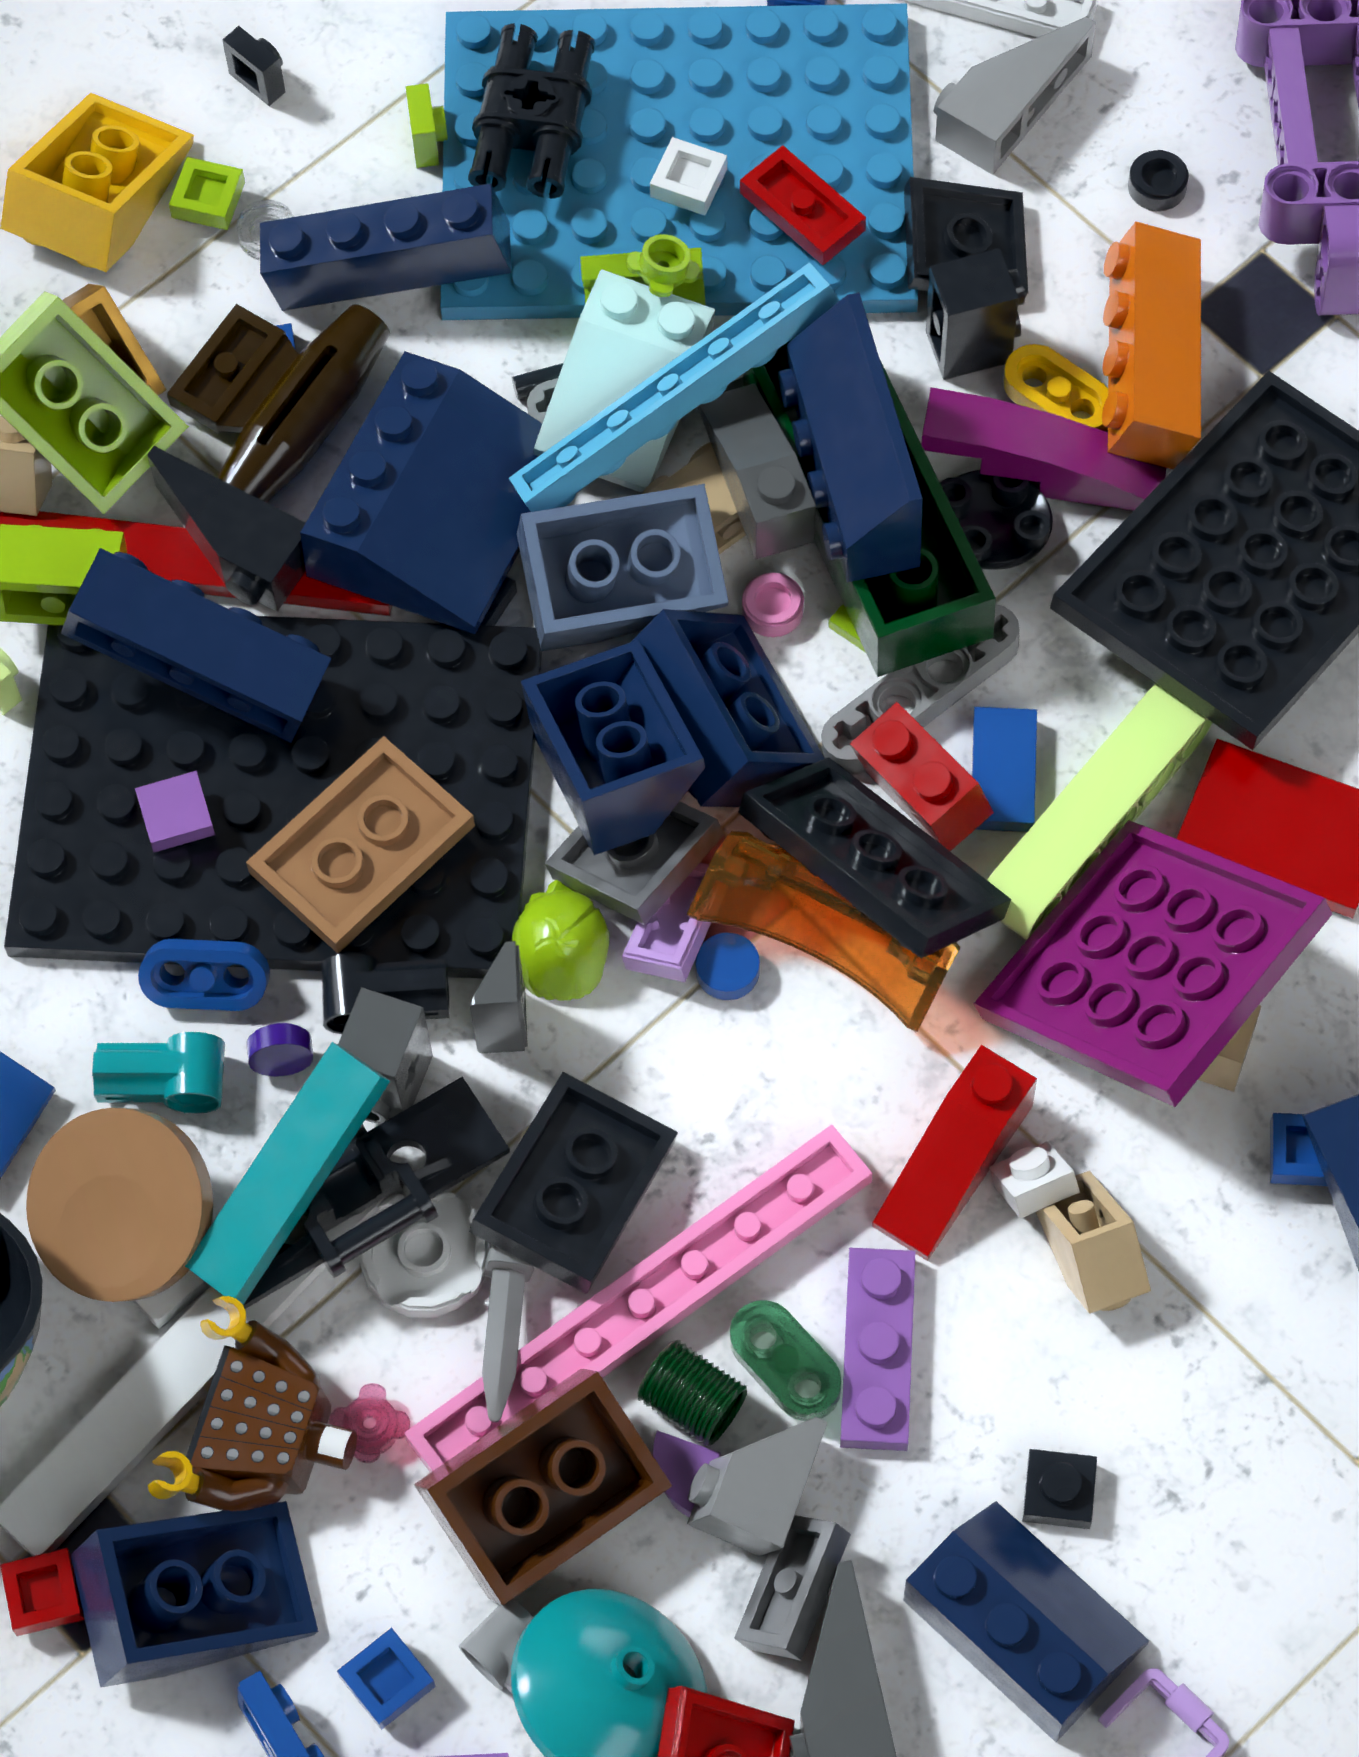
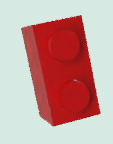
[850,702,994,851]

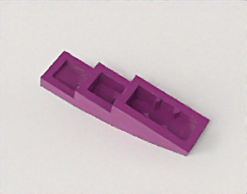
[921,387,1167,510]

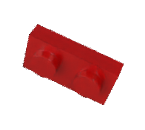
[740,145,866,265]

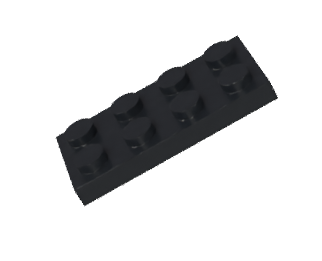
[738,757,1012,959]

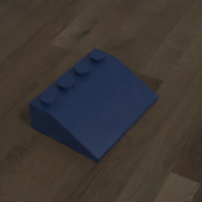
[300,351,543,634]

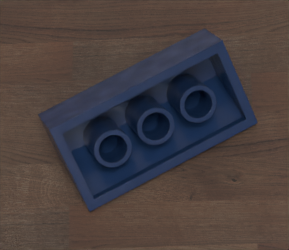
[778,292,922,583]

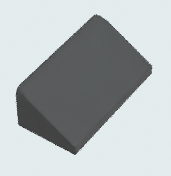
[470,941,528,1053]

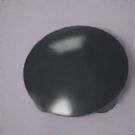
[940,470,1053,570]

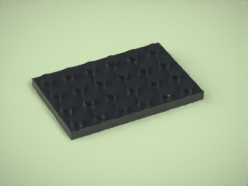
[1050,371,1359,750]

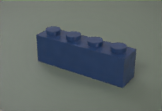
[260,184,511,311]
[61,548,331,743]

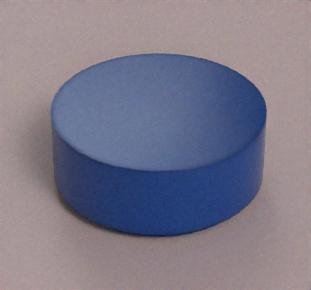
[695,933,760,1000]

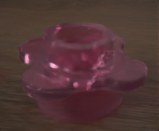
[329,1383,410,1463]

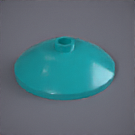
[511,1589,708,1757]

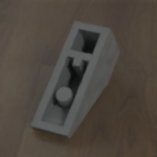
[697,383,816,560]
[789,1560,897,1757]

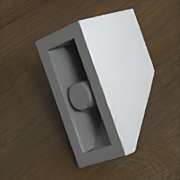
[687,1417,828,1556]

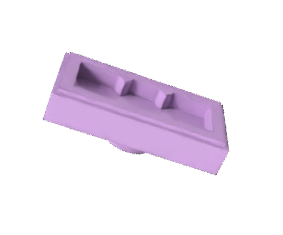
[622,863,729,982]

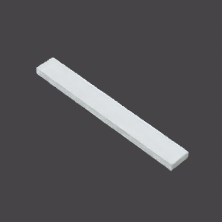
[0,1155,401,1556]

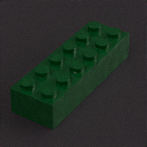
[743,336,996,677]

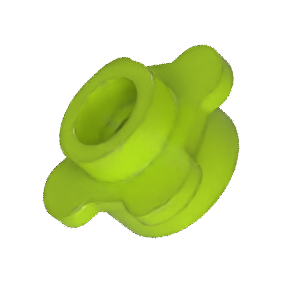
[626,234,699,297]

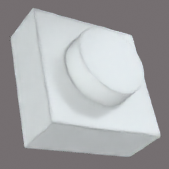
[650,137,728,215]
[989,1141,1080,1219]

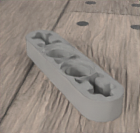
[821,605,1020,775]

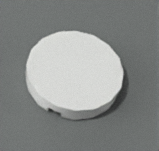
[358,1190,491,1318]

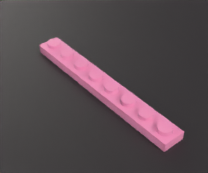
[404,1124,873,1473]

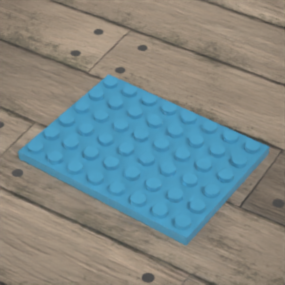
[440,3,918,320]

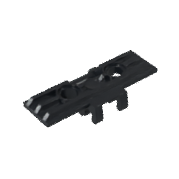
[211,1077,510,1309]

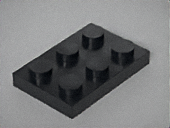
[469,1072,678,1294]

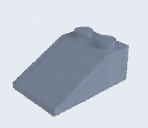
[517,484,729,652]

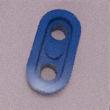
[138,939,270,1011]

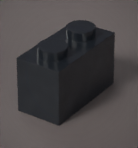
[925,248,1025,380]

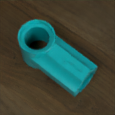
[92,1032,225,1114]

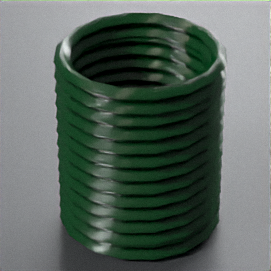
[637,1340,747,1446]

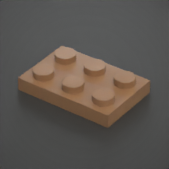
[246,736,475,953]

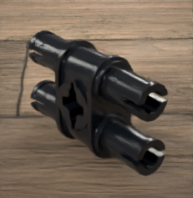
[468,23,596,199]

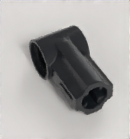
[321,953,450,1034]

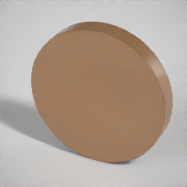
[26,1108,213,1302]

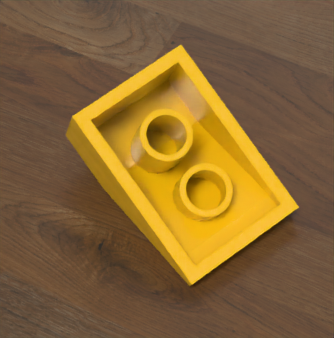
[0,92,194,272]

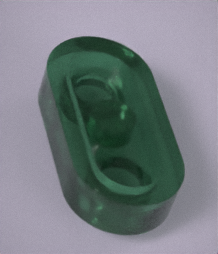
[730,1300,841,1421]

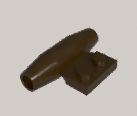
[167,303,390,503]

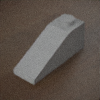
[933,17,1096,175]

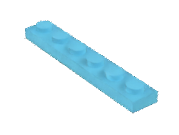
[509,262,840,512]

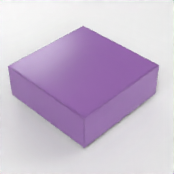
[135,771,215,852]

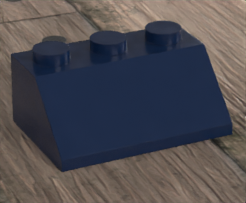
[631,609,825,807]
[521,639,705,855]
[903,1501,1149,1742]

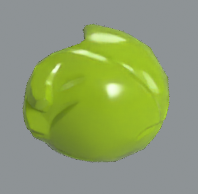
[512,880,610,1001]

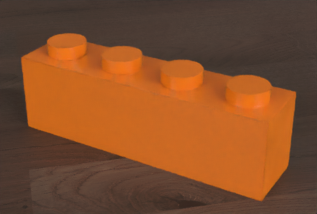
[1102,221,1201,469]

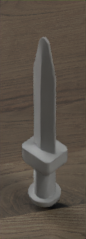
[482,1244,534,1423]

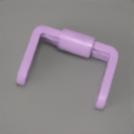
[1098,1668,1229,1757]

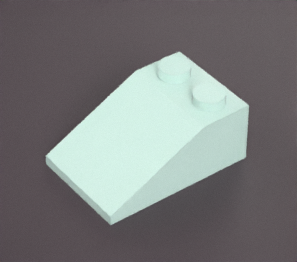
[534,269,715,493]

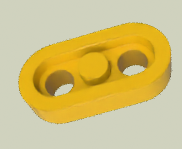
[1003,344,1108,432]

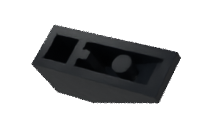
[147,446,306,612]

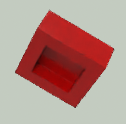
[0,1548,84,1636]

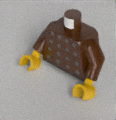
[148,1296,357,1511]

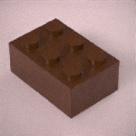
[414,1368,672,1606]

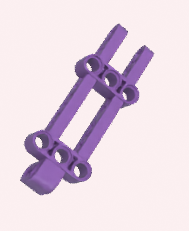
[1235,0,1359,316]

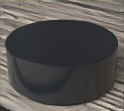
[1128,150,1189,211]

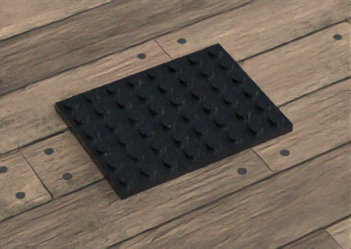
[4,616,542,979]

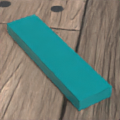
[185,1042,390,1304]

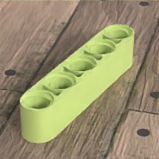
[987,683,1213,940]

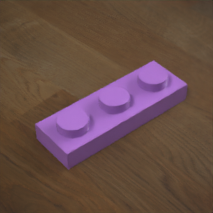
[840,1247,916,1451]

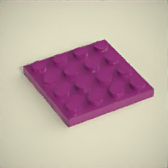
[973,820,1333,1107]

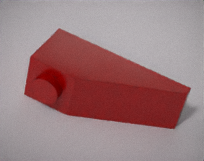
[872,1044,1037,1261]

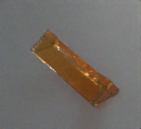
[686,831,961,1032]

